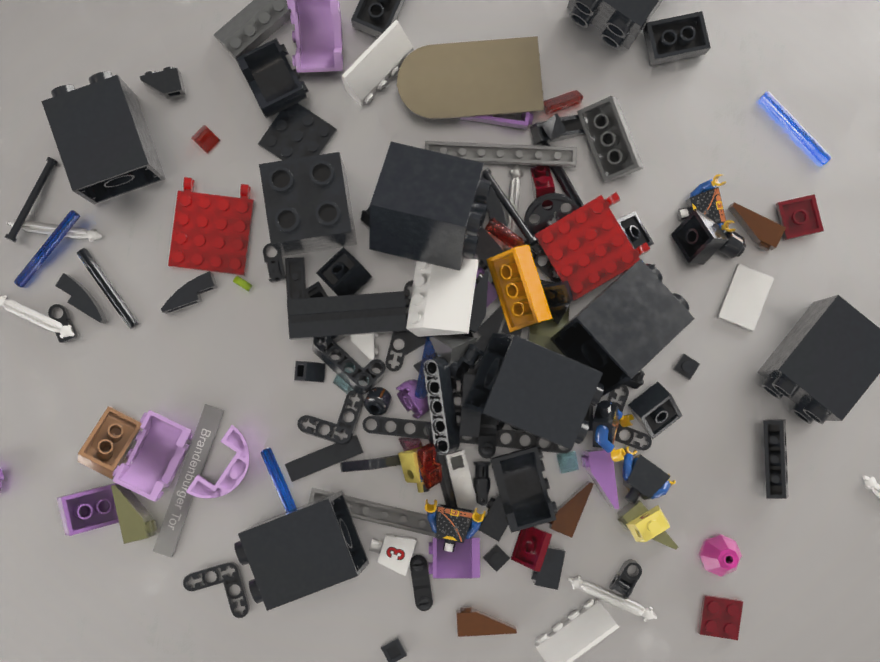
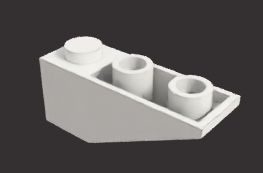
[445,450,477,509]

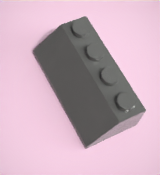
[214,0,291,60]
[577,96,644,182]

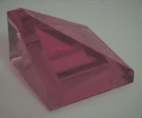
[398,437,423,451]

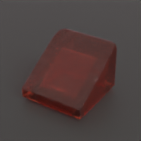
[191,125,220,153]

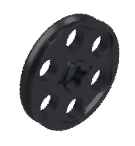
[524,193,578,246]

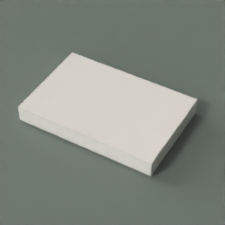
[717,264,774,331]

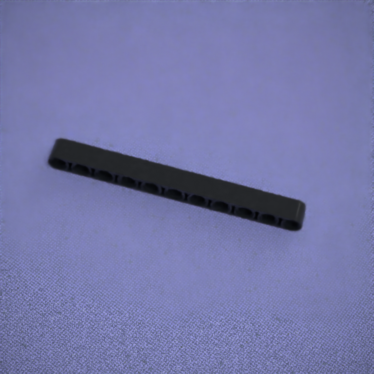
[362,416,571,453]

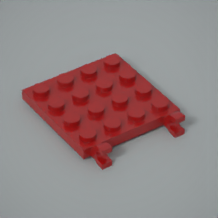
[168,177,254,276]
[535,192,650,301]

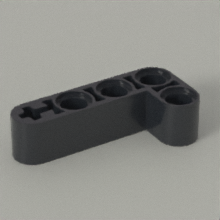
[312,337,386,394]

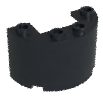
[235,38,309,118]
[490,445,558,533]

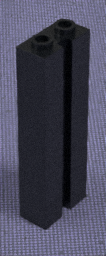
[287,291,409,340]

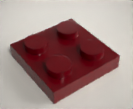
[776,194,824,240]
[511,526,552,572]
[698,595,743,640]

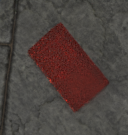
[543,90,583,115]
[485,218,525,248]

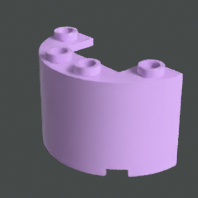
[287,0,343,73]
[113,410,192,502]
[186,425,249,499]

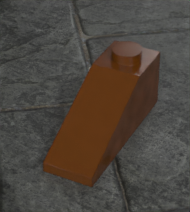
[728,202,786,251]
[547,481,594,538]
[456,606,517,637]

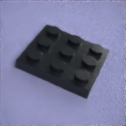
[258,103,337,161]

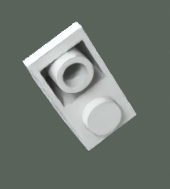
[351,333,378,360]

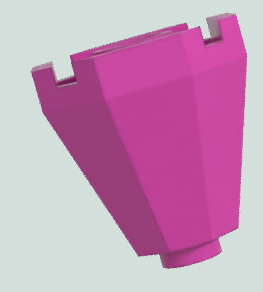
[699,534,742,577]

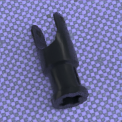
[473,461,491,506]

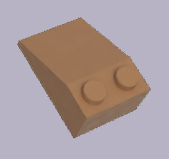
[78,406,142,479]

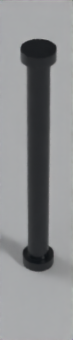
[5,157,58,243]
[482,168,538,247]

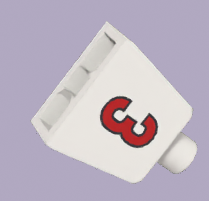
[369,534,417,576]

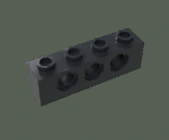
[763,419,789,499]

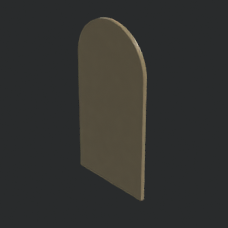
[396,36,544,119]

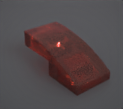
[417,443,442,489]

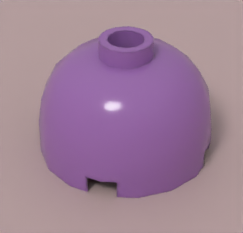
[396,379,429,419]

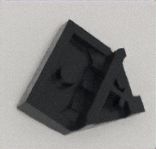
[542,281,573,324]

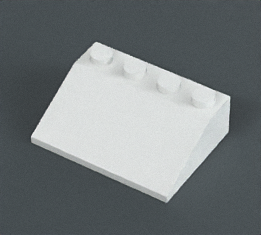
[342,20,414,106]
[406,258,478,337]
[535,599,619,662]

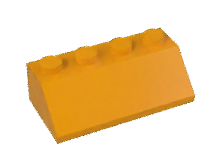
[486,245,553,332]

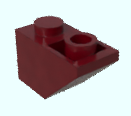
[530,166,555,207]

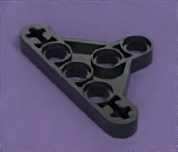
[385,280,433,372]

